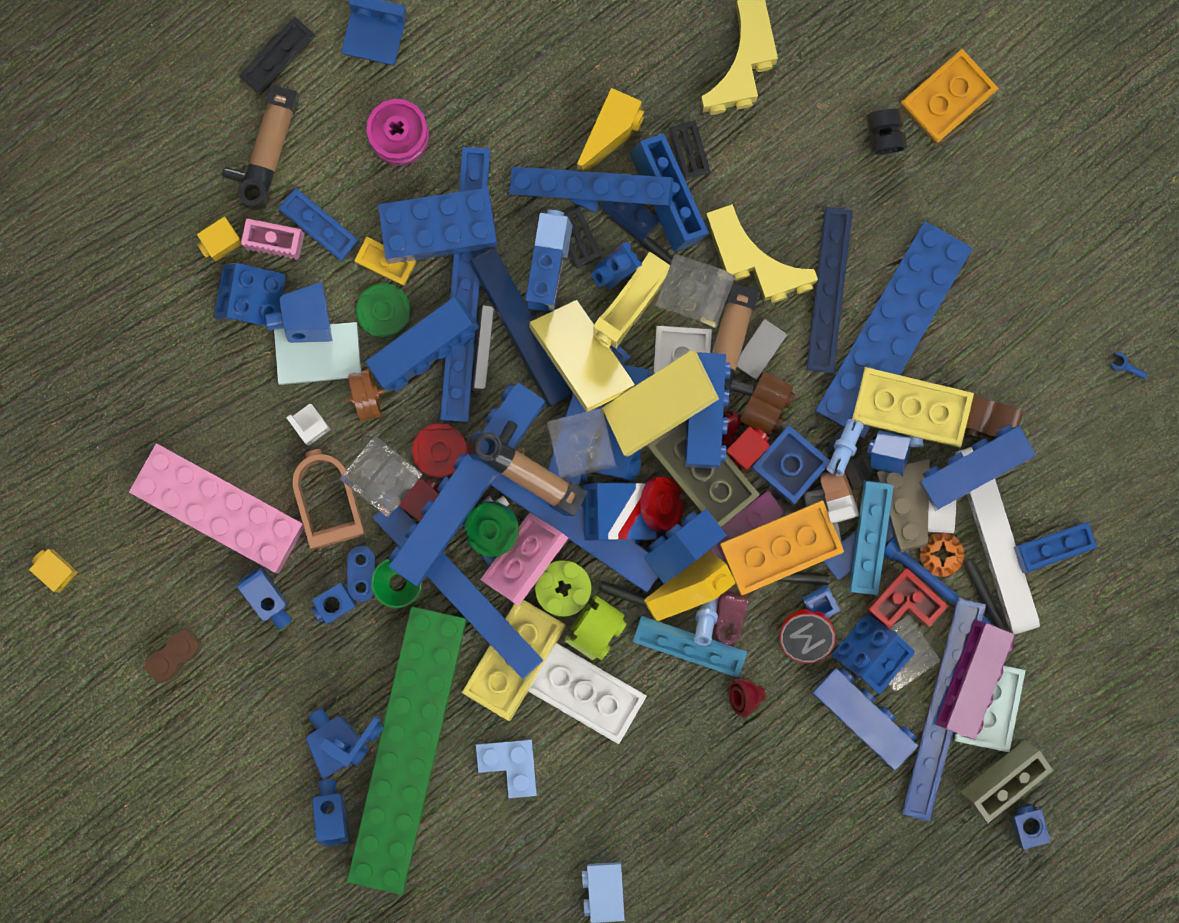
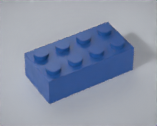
[378,188,498,264]

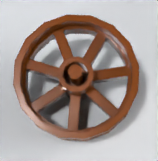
[345,369,384,422]

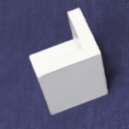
[286,404,331,446]

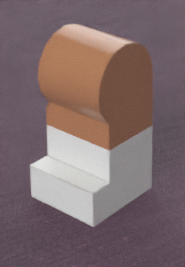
[820,469,859,523]

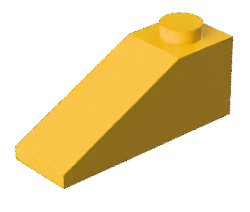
[644,550,736,621]

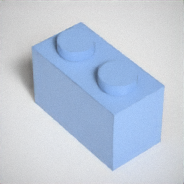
[535,210,573,258]
[582,862,625,923]

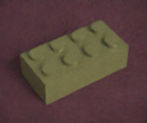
[645,421,760,527]

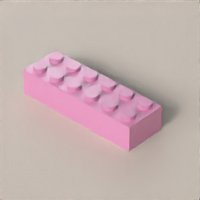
[129,444,304,574]

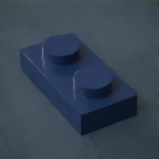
[600,201,660,242]

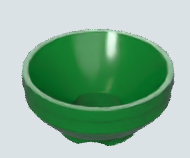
[371,559,422,608]

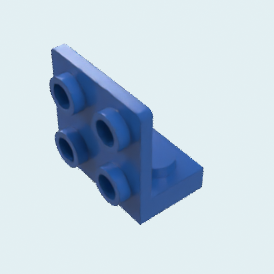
[342,0,407,66]
[214,263,285,327]
[832,614,915,695]
[319,716,384,767]

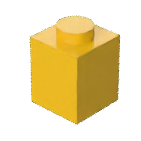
[197,217,242,261]
[29,549,78,593]

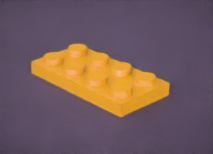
[719,500,844,595]

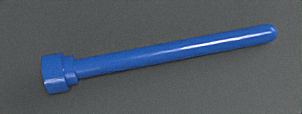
[884,536,991,625]

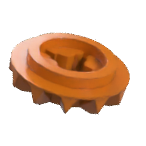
[920,532,965,577]

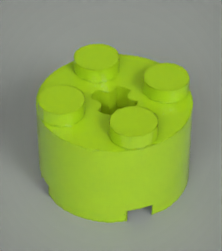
[535,561,591,617]
[565,595,627,660]

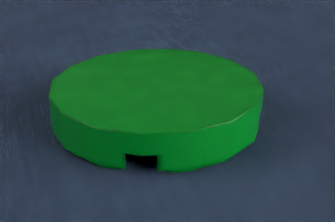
[356,283,411,339]
[465,501,519,557]

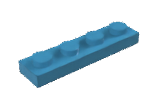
[848,480,894,595]
[633,616,747,678]

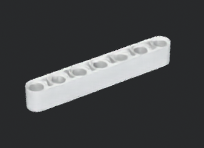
[955,447,1040,634]

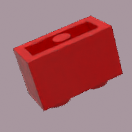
[726,427,770,473]

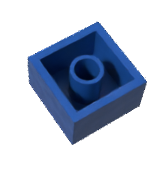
[750,425,830,505]
[644,509,727,584]

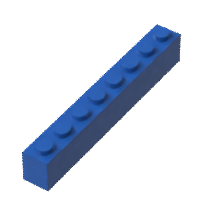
[389,382,546,587]
[490,472,658,593]

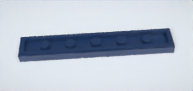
[806,207,853,374]
[469,248,573,407]

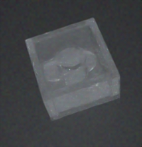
[655,254,735,328]
[547,408,617,480]
[340,436,423,517]

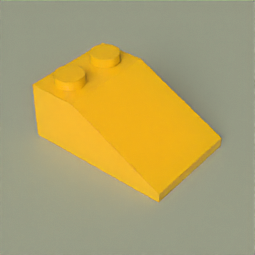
[577,88,644,172]

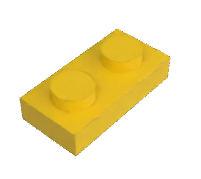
[354,237,417,287]

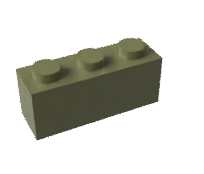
[961,740,1053,823]

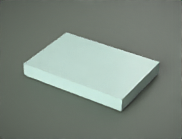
[274,322,361,385]
[953,666,1026,752]

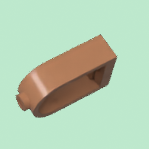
[293,449,366,550]

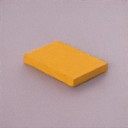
[900,49,999,144]

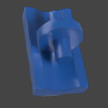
[591,242,642,290]

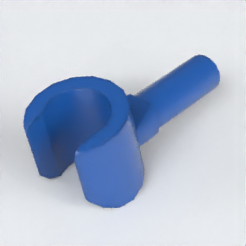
[1110,353,1148,380]

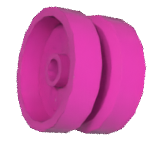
[366,99,430,166]

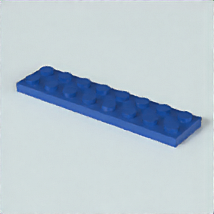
[815,221,973,439]

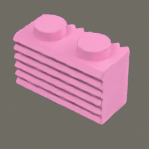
[241,219,304,260]

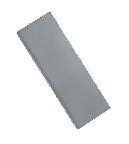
[471,306,493,391]

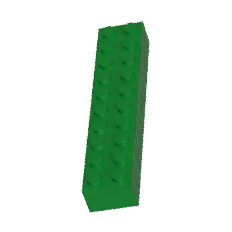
[347,606,467,895]

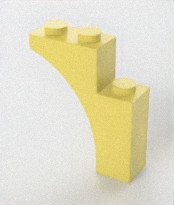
[701,0,778,115]
[705,204,818,303]
[593,252,673,349]

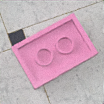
[480,513,568,606]

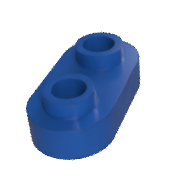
[347,546,376,602]

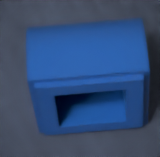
[801,585,840,617]

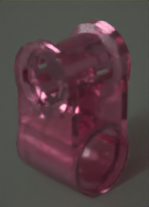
[715,591,749,645]

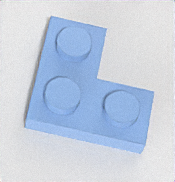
[476,740,537,798]

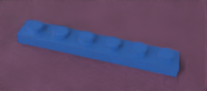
[509,167,674,206]

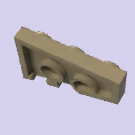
[876,459,930,553]

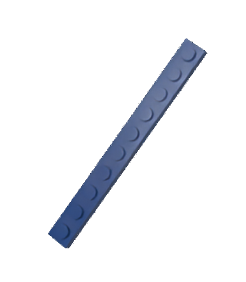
[440,147,490,423]

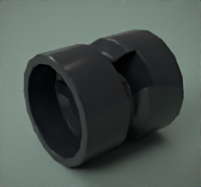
[866,108,907,155]

